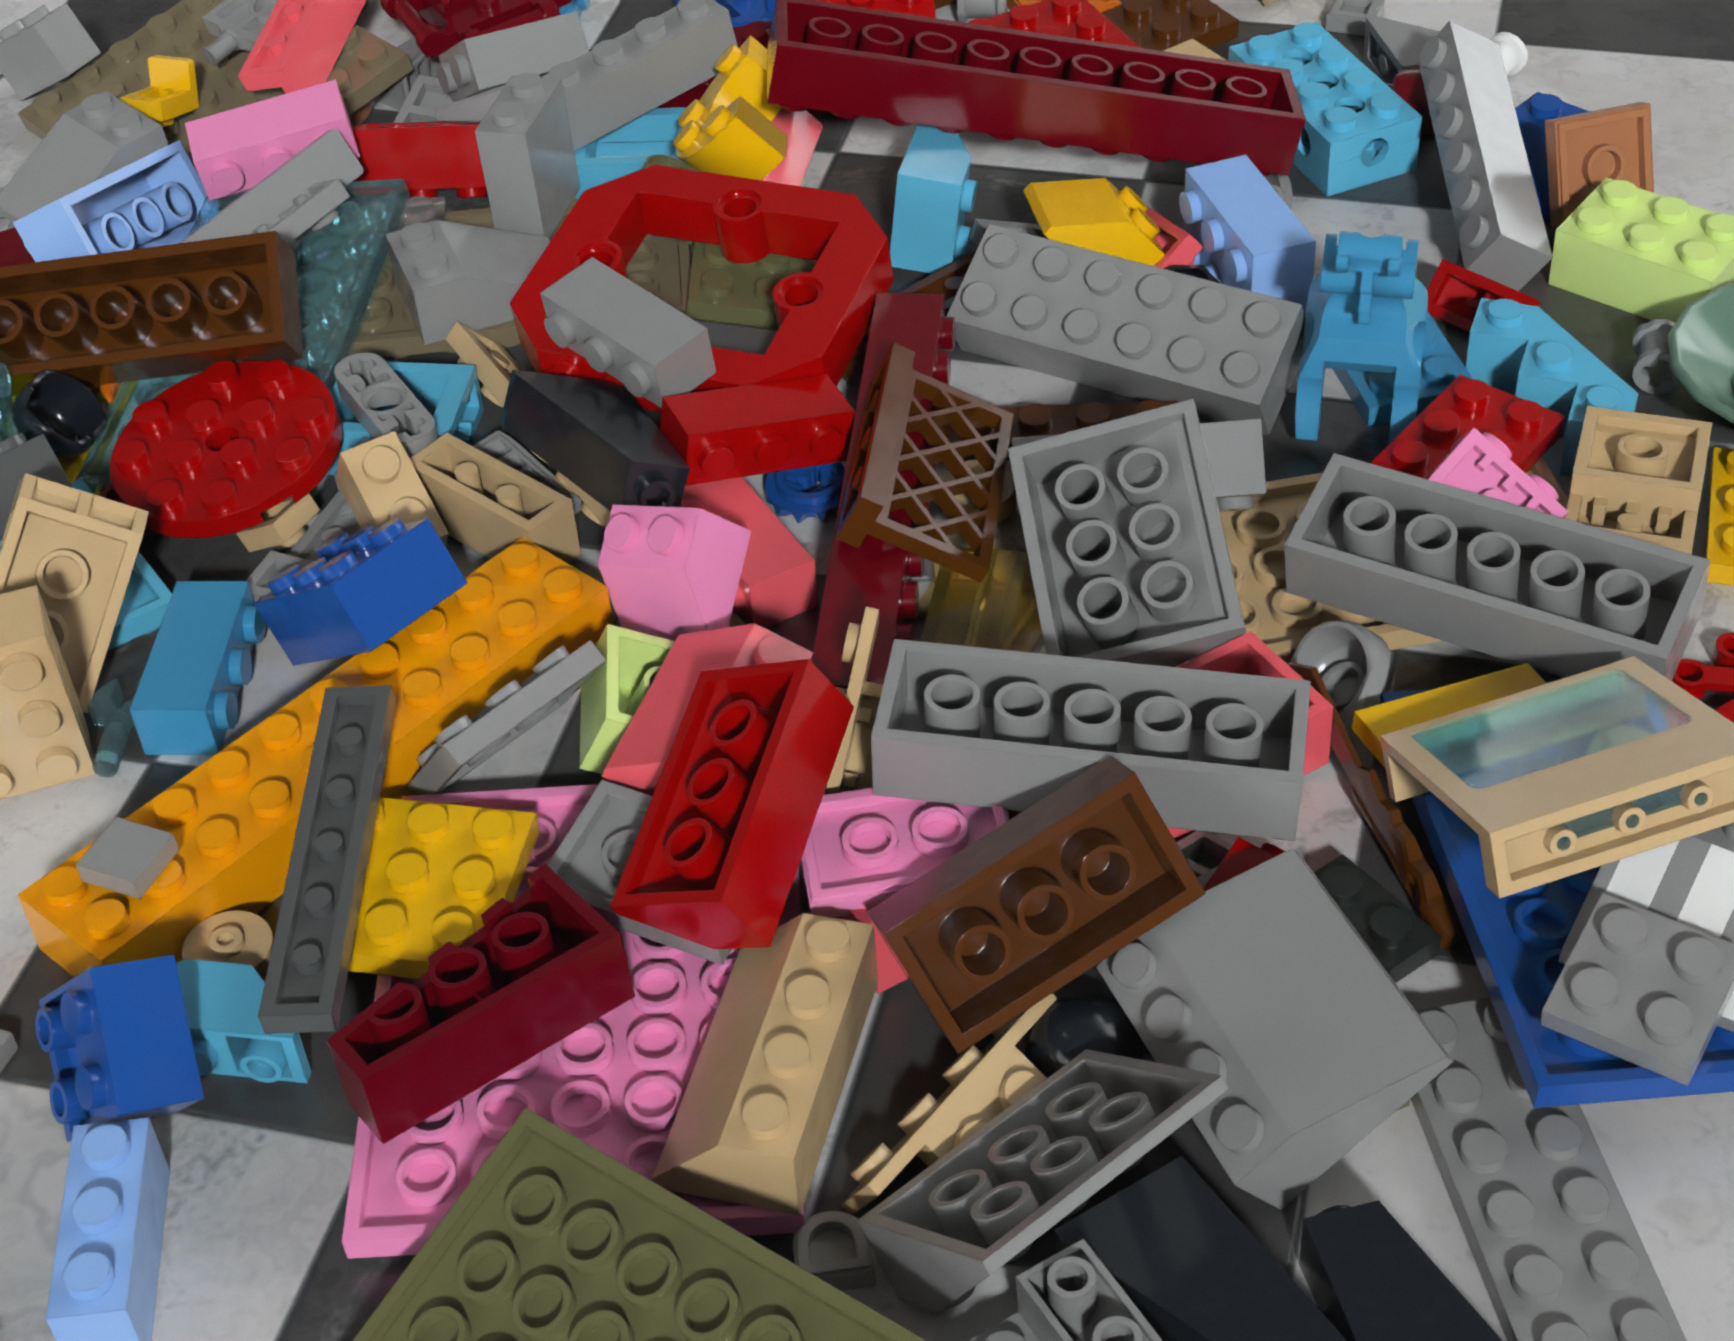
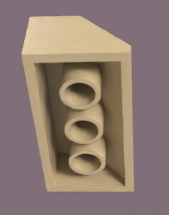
[652,913,878,1215]

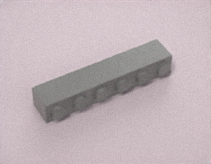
[1417,20,1553,291]

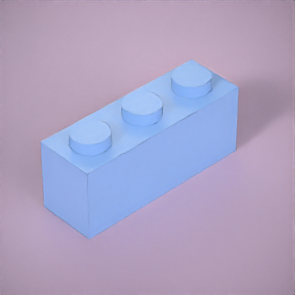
[46,1117,170,1341]

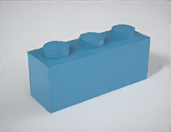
[130,581,266,755]

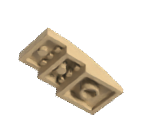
[1564,406,1712,554]

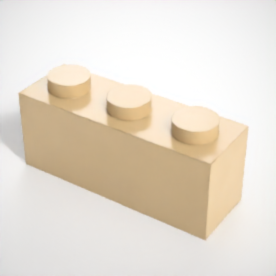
[410,433,581,564]

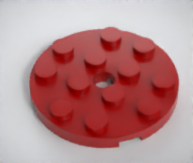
[110,359,342,538]

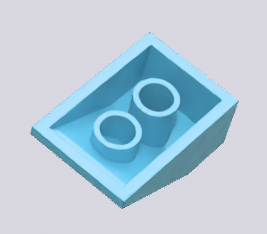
[890,124,978,274]

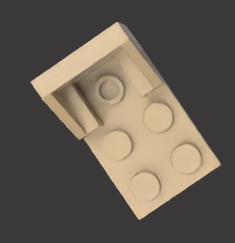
[0,473,149,713]

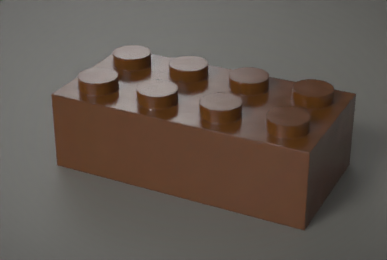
[867,756,1206,1054]

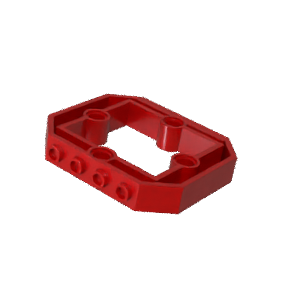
[509,165,894,412]

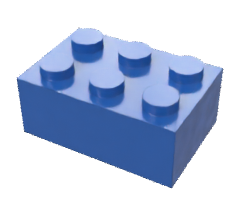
[254,517,468,666]

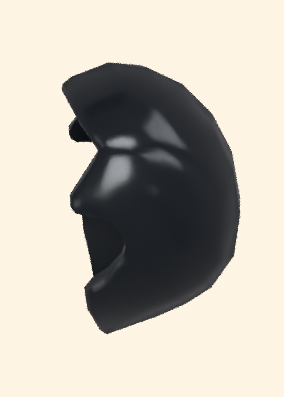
[11,369,107,459]
[1025,993,1143,1078]

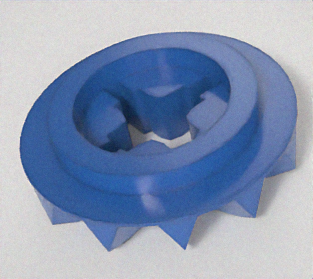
[765,461,847,524]

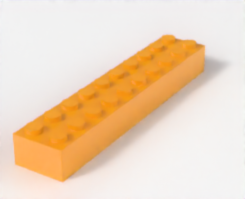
[17,537,614,977]

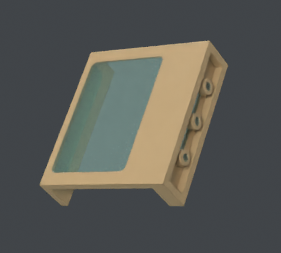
[1380,656,1734,899]

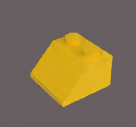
[1023,178,1165,266]

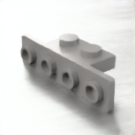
[177,129,364,250]

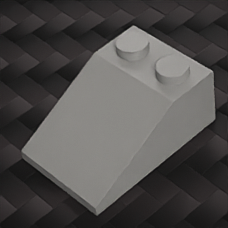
[0,91,168,222]
[385,220,550,345]

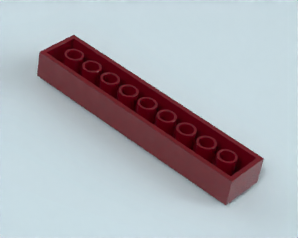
[767,0,1306,176]

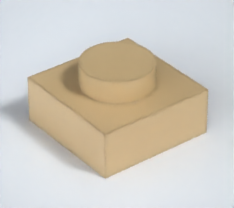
[236,493,320,552]

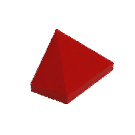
[1427,259,1541,333]

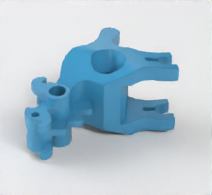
[1295,231,1429,445]

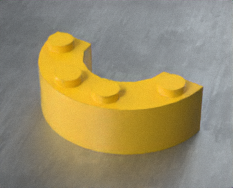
[673,35,788,180]

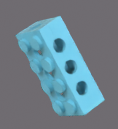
[1228,22,1422,197]

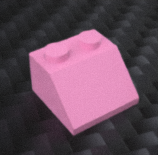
[598,504,751,641]

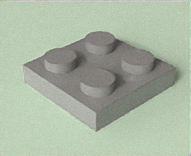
[1541,892,1734,1086]

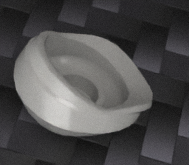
[1291,620,1390,735]

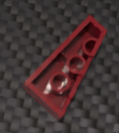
[327,863,635,1144]

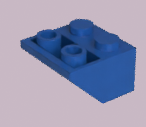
[35,955,205,1142]

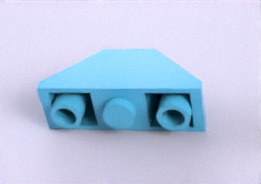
[176,959,312,1084]

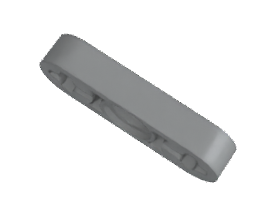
[334,352,438,458]

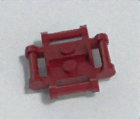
[380,0,572,58]

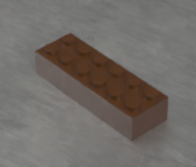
[0,231,303,398]

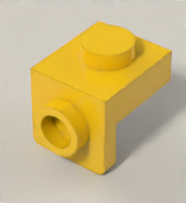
[120,55,199,127]

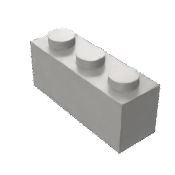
[540,257,716,409]

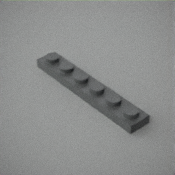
[258,685,397,1034]

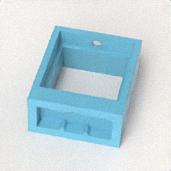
[574,107,687,199]
[326,362,484,475]

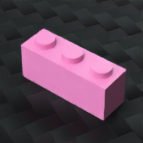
[185,79,360,201]

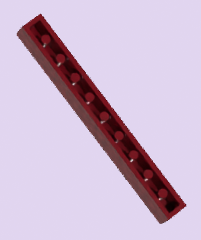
[811,293,956,689]

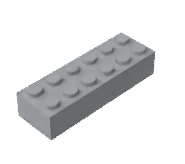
[946,224,1305,436]
[1284,453,1710,707]
[871,639,1311,841]

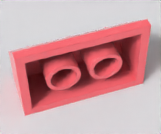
[601,623,814,796]

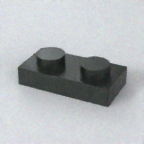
[1314,854,1441,983]

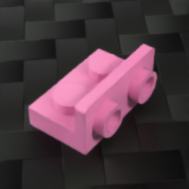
[1426,428,1568,518]

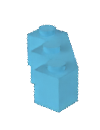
[1466,298,1638,477]

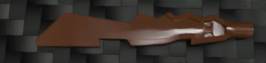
[1287,662,1465,949]

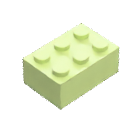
[1548,177,1734,323]

